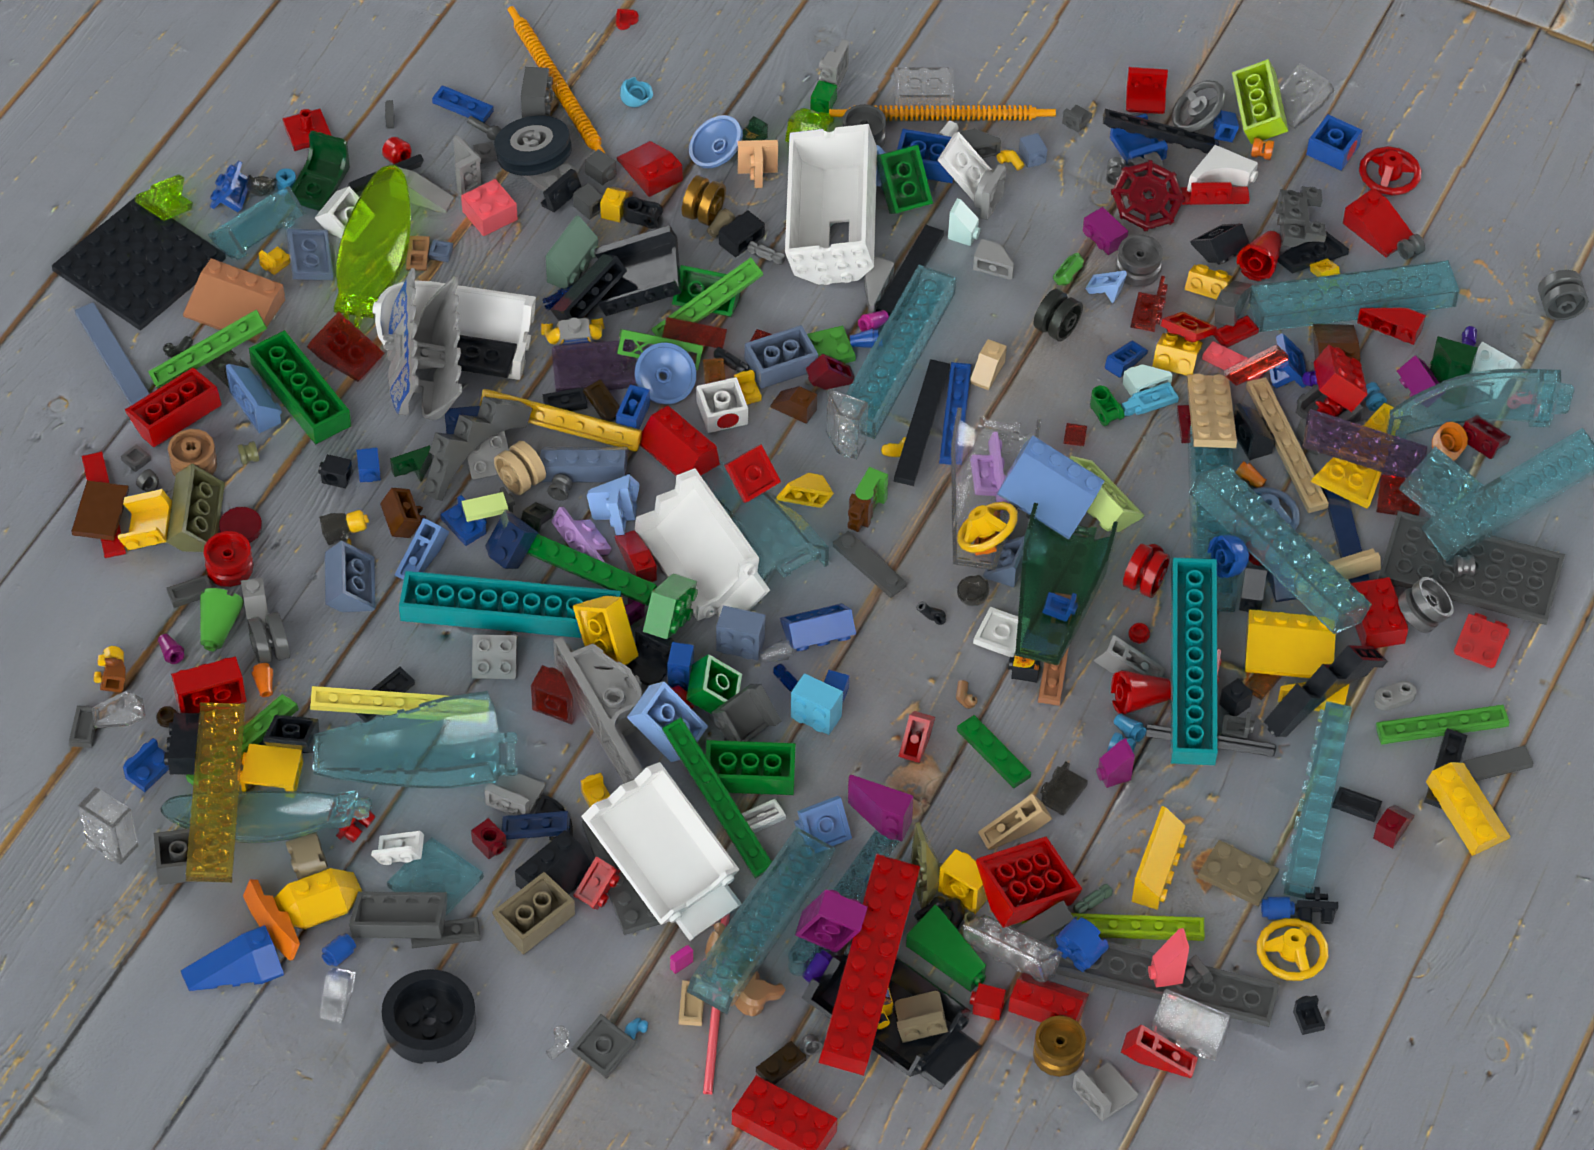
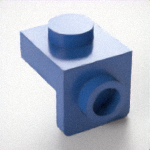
[1042,592,1078,622]

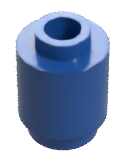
[1261,897,1295,920]
[322,933,356,967]

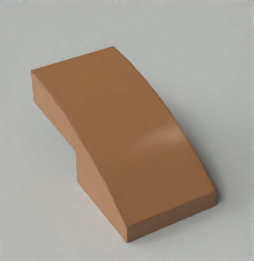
[406,236,430,271]

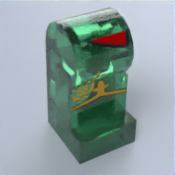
[742,116,768,141]

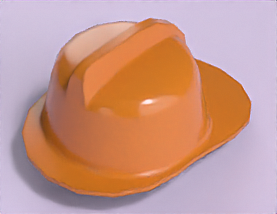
[1432,422,1468,463]

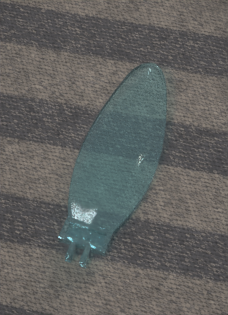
[160,790,373,843]

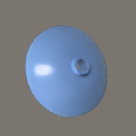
[689,115,743,169]
[634,343,696,405]

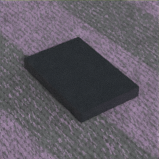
[457,335,517,378]

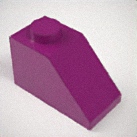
[1096,738,1135,788]

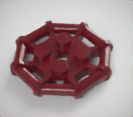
[1111,160,1185,232]

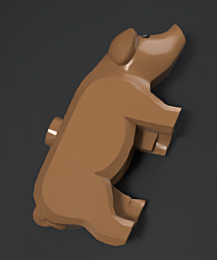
[705,923,786,1017]

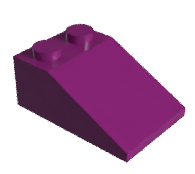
[848,774,913,842]

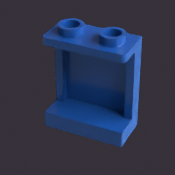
[1110,114,1168,163]

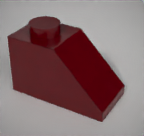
[806,354,856,390]
[1373,805,1415,849]

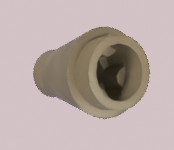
[707,208,735,238]

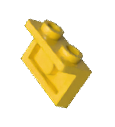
[1185,264,1233,300]

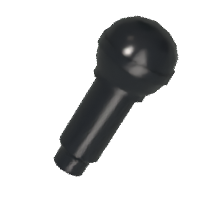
[914,896,946,920]

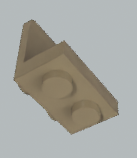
[895,991,948,1043]

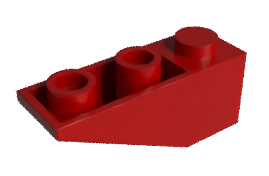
[1357,308,1426,345]

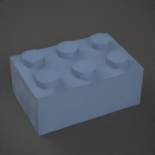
[744,325,818,389]

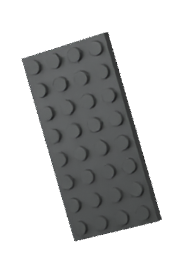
[1378,511,1565,625]

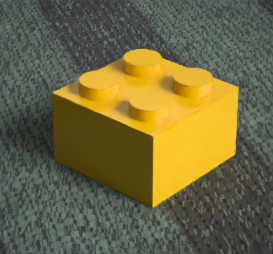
[938,849,988,914]

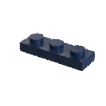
[501,811,570,840]

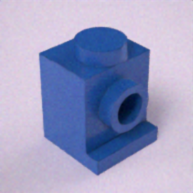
[1213,110,1239,143]

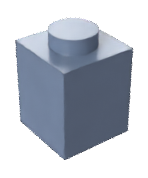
[1019,133,1047,168]

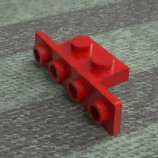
[1168,182,1250,205]

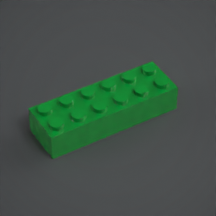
[249,330,351,445]

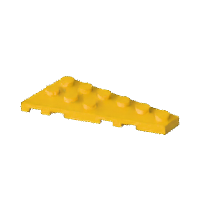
[1310,403,1403,509]

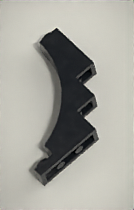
[1263,645,1388,737]

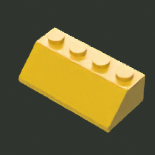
[1426,762,1511,856]
[1131,806,1187,910]

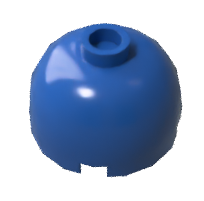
[1208,535,1249,578]

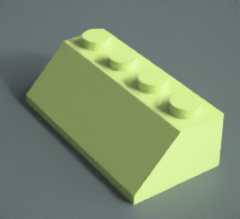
[1070,456,1145,532]

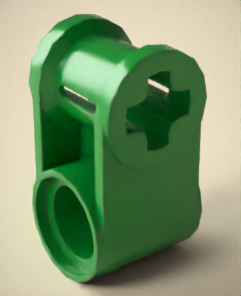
[1090,385,1124,426]

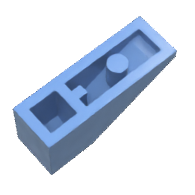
[395,518,449,580]

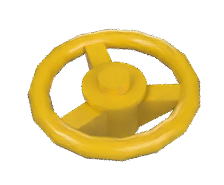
[957,502,1018,553]
[1256,918,1329,981]

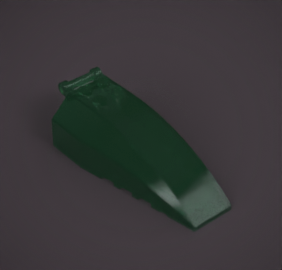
[1015,503,1118,666]

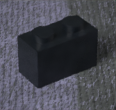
[719,210,765,258]

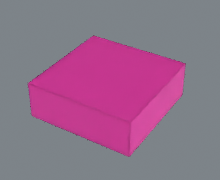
[670,945,693,974]

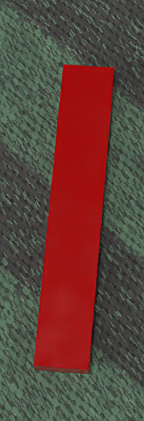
[81,452,126,558]

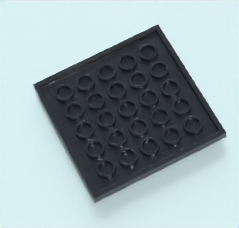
[51,195,226,331]

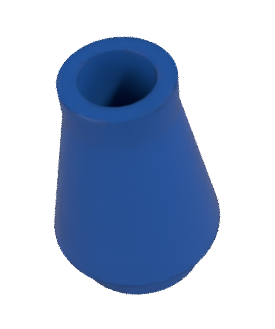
[850,328,881,348]

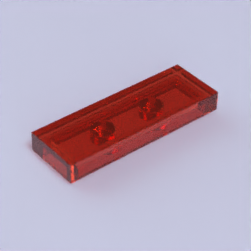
[662,317,727,348]
[1224,344,1289,386]

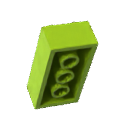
[1232,59,1288,145]

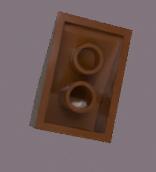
[1312,324,1361,362]

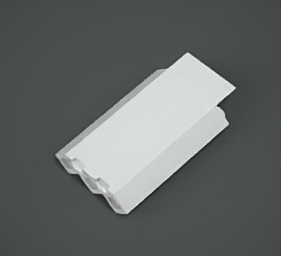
[635,468,770,621]
[581,762,742,941]

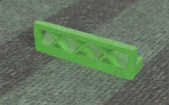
[617,329,703,370]

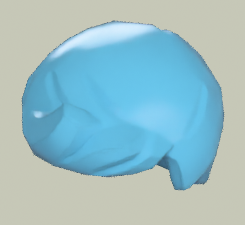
[620,77,653,108]

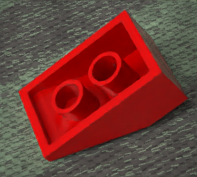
[617,141,683,197]
[1342,188,1414,258]

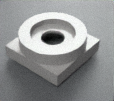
[974,164,1006,221]

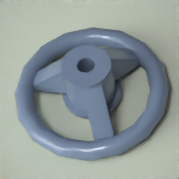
[1233,487,1300,541]

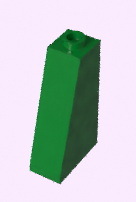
[906,905,986,992]

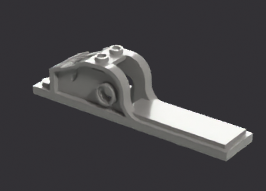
[554,636,643,784]

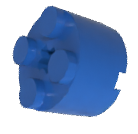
[1055,917,1109,972]

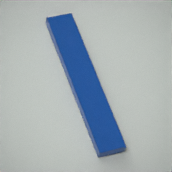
[939,362,972,466]

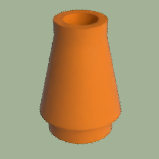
[1234,461,1267,488]
[251,663,273,697]

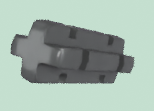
[747,241,785,265]

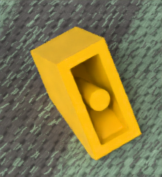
[600,187,633,223]

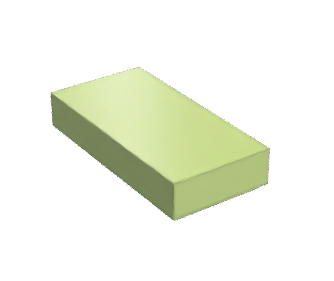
[461,492,508,522]

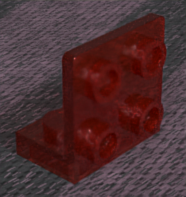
[1130,275,1168,332]

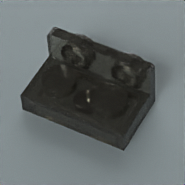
[205,350,250,388]
[1040,761,1088,816]

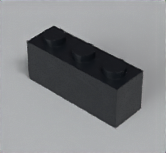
[164,713,203,775]

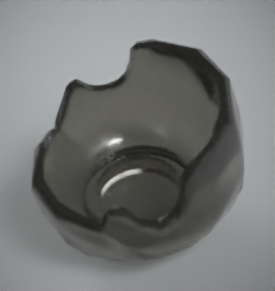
[246,175,277,197]
[957,575,990,606]

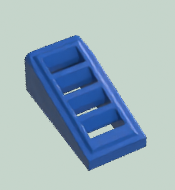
[1105,340,1148,378]

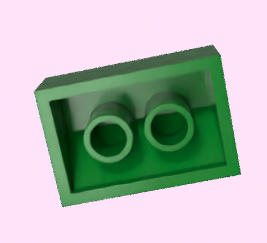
[672,265,741,317]

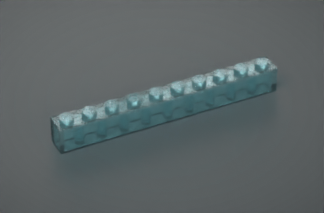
[1281,701,1352,900]

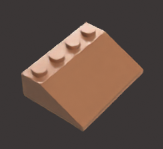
[183,258,285,343]

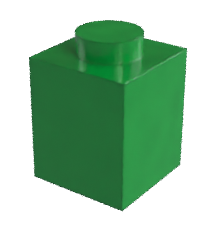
[810,80,837,115]

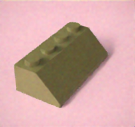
[166,464,225,552]

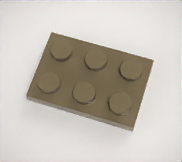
[1198,840,1279,907]

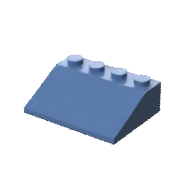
[997,435,1104,539]

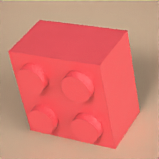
[461,179,518,237]

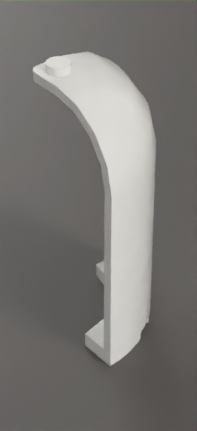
[373,281,536,380]

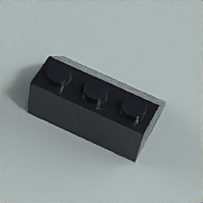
[515,830,592,895]

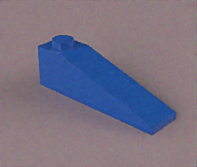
[180,925,284,991]

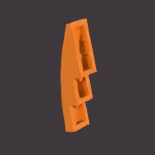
[243,879,300,960]

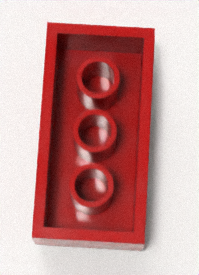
[732,1075,838,1150]

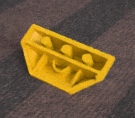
[274,868,362,929]

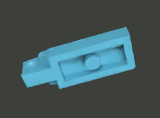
[1122,382,1179,417]

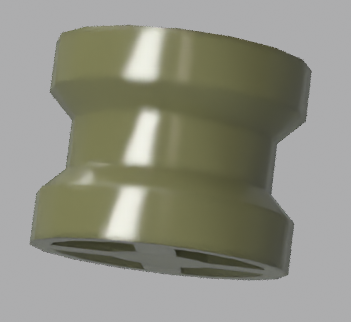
[237,441,259,465]

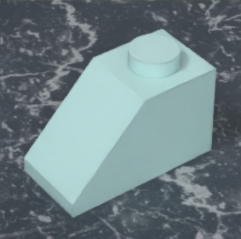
[948,198,981,246]
[1123,364,1172,397]

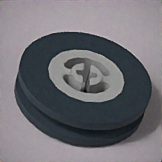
[494,115,572,176]

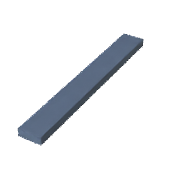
[75,302,149,405]

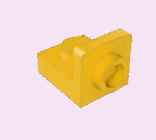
[259,246,290,275]
[1310,259,1341,290]
[734,370,762,405]
[581,773,610,807]

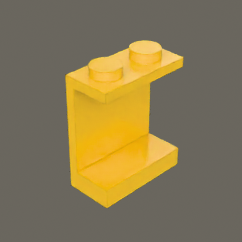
[118,489,172,550]
[237,744,304,799]

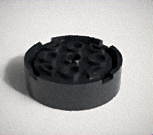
[381,969,476,1064]

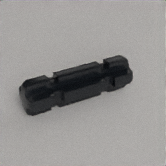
[713,347,750,373]

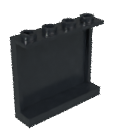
[594,225,682,316]

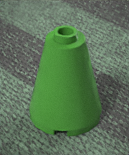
[200,588,244,651]

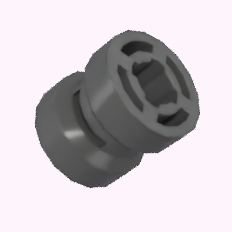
[1106,157,1127,185]
[1397,234,1425,260]

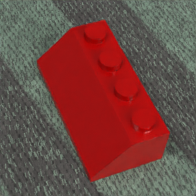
[125,368,222,447]
[640,406,720,476]

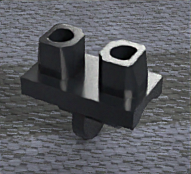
[1295,887,1338,924]

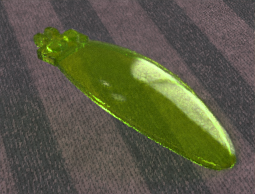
[334,165,411,329]

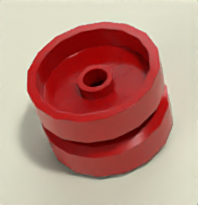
[203,531,254,587]
[1123,543,1170,598]

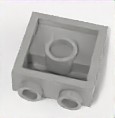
[819,39,849,91]

